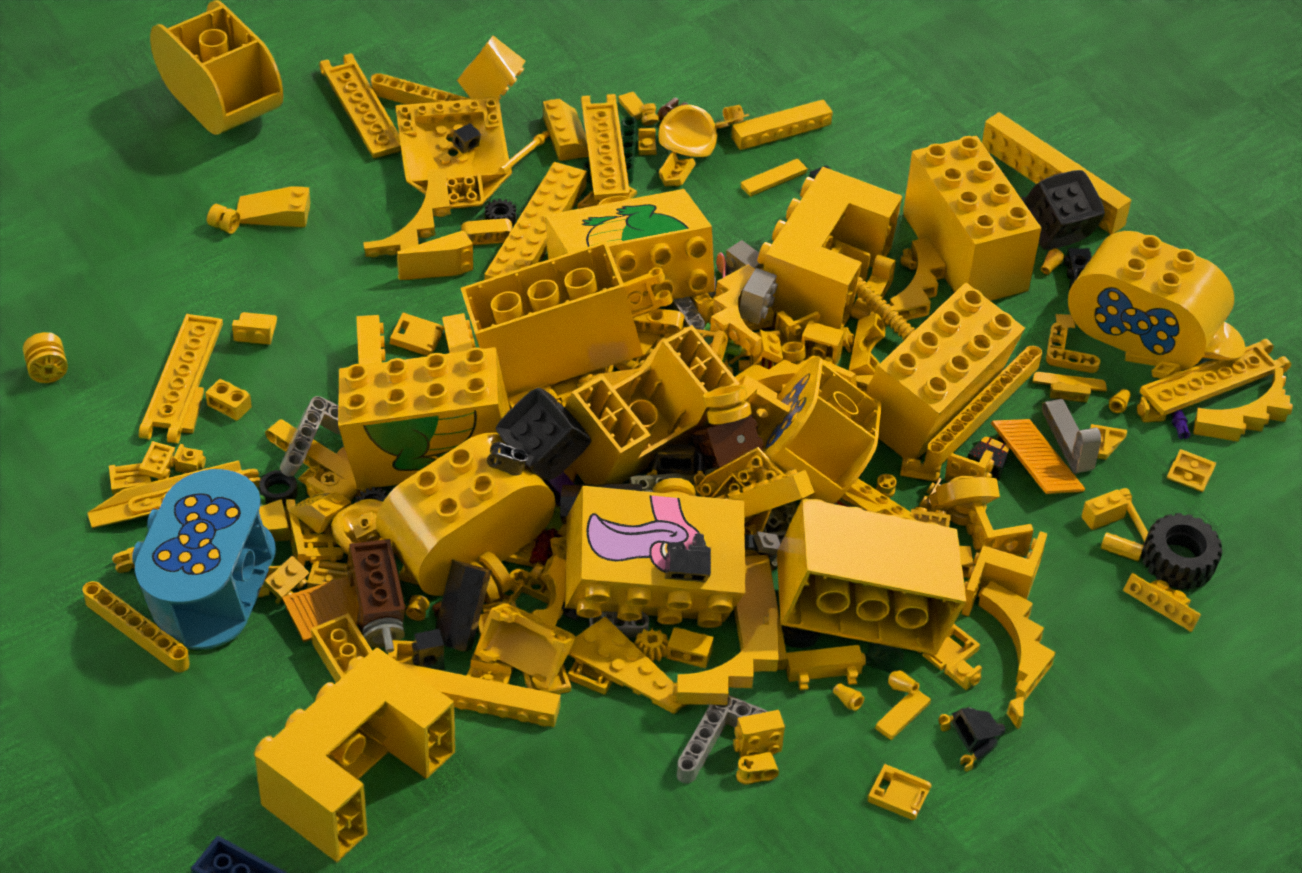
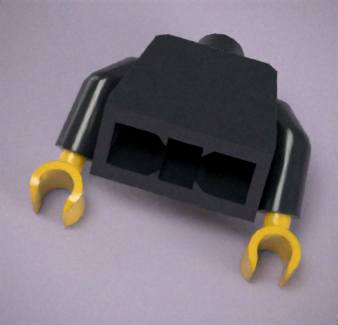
[647,444,706,487]
[938,707,1005,771]

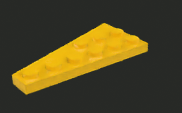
[568,617,687,714]

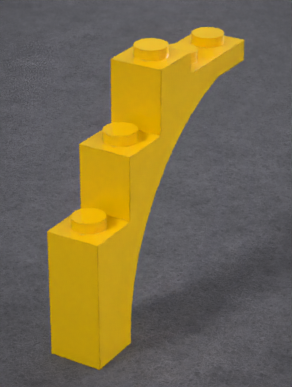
[363,168,451,257]
[710,264,762,355]
[1193,367,1293,442]

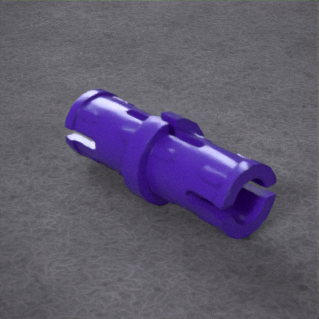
[1171,409,1190,439]

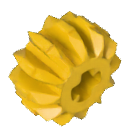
[634,628,669,662]

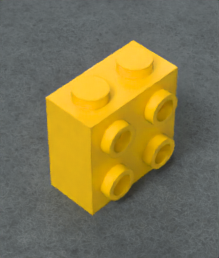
[733,710,785,758]

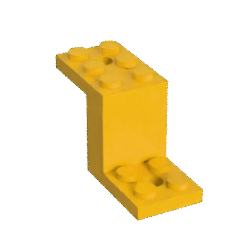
[738,375,791,438]
[961,531,1047,617]

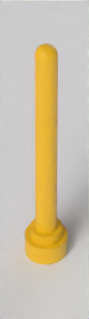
[1119,488,1148,542]

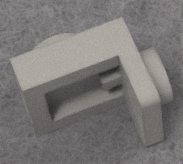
[753,531,780,562]

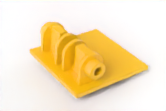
[715,105,749,129]

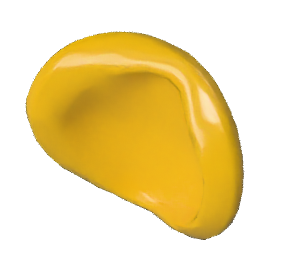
[658,105,717,157]
[1202,322,1246,360]
[331,499,394,555]

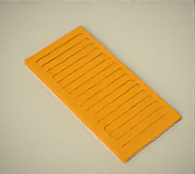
[991,419,1085,494]
[282,576,406,642]

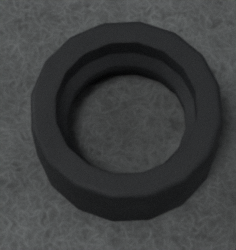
[259,470,298,507]

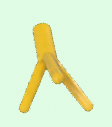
[729,341,752,364]

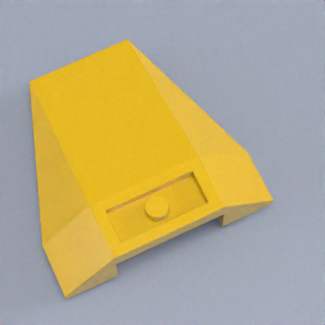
[695,447,785,535]

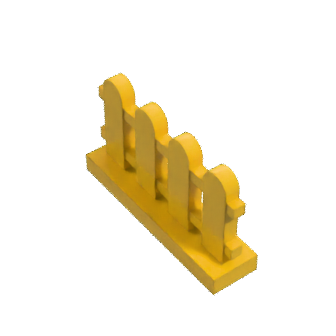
[285,499,344,566]

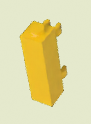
[786,645,866,690]

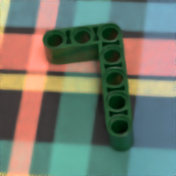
[583,116,637,184]

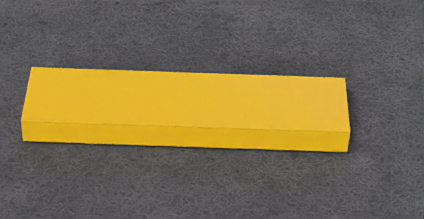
[740,159,807,197]

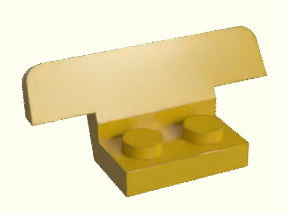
[1032,372,1107,403]

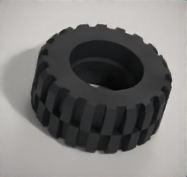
[1142,513,1223,590]

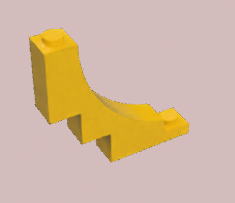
[877,237,946,323]
[735,355,857,392]
[978,581,1056,703]
[673,608,778,705]

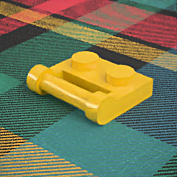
[109,463,151,494]
[307,560,348,588]

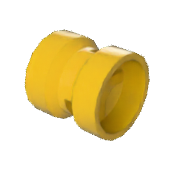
[639,103,659,126]

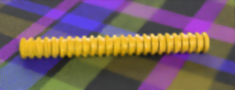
[856,277,915,341]

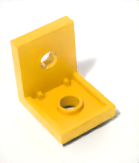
[967,501,1034,557]

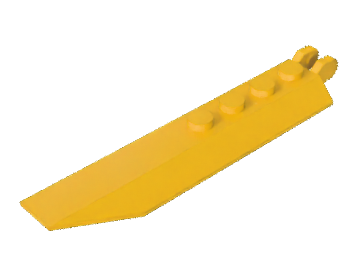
[87,460,261,528]

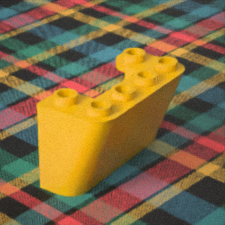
[457,36,525,100]

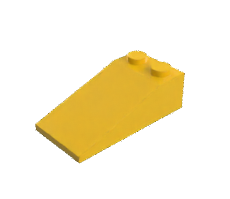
[237,187,311,227]
[397,230,473,280]

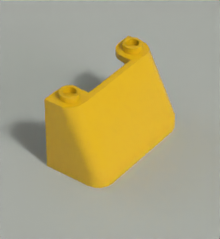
[474,603,576,689]

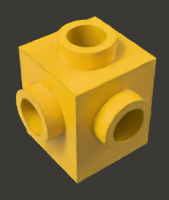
[351,512,381,542]

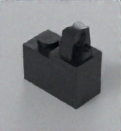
[665,533,711,582]

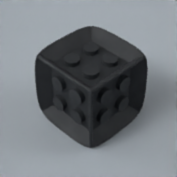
[1024,170,1105,250]
[496,388,591,481]

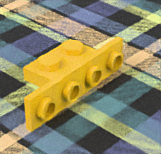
[1123,573,1201,632]

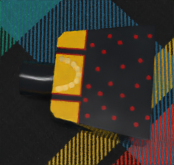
[968,436,1010,480]

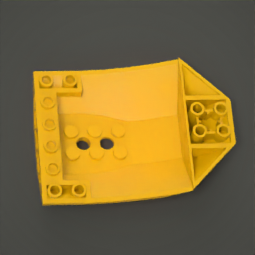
[396,97,512,209]

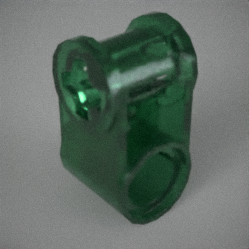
[865,642,904,674]

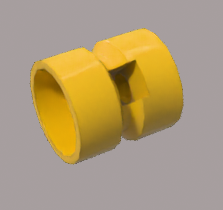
[207,204,241,234]
[781,342,806,365]

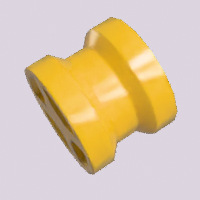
[876,474,896,498]
[406,595,430,621]

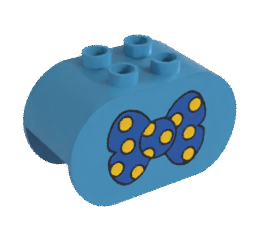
[132,469,276,650]

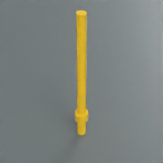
[498,131,550,174]

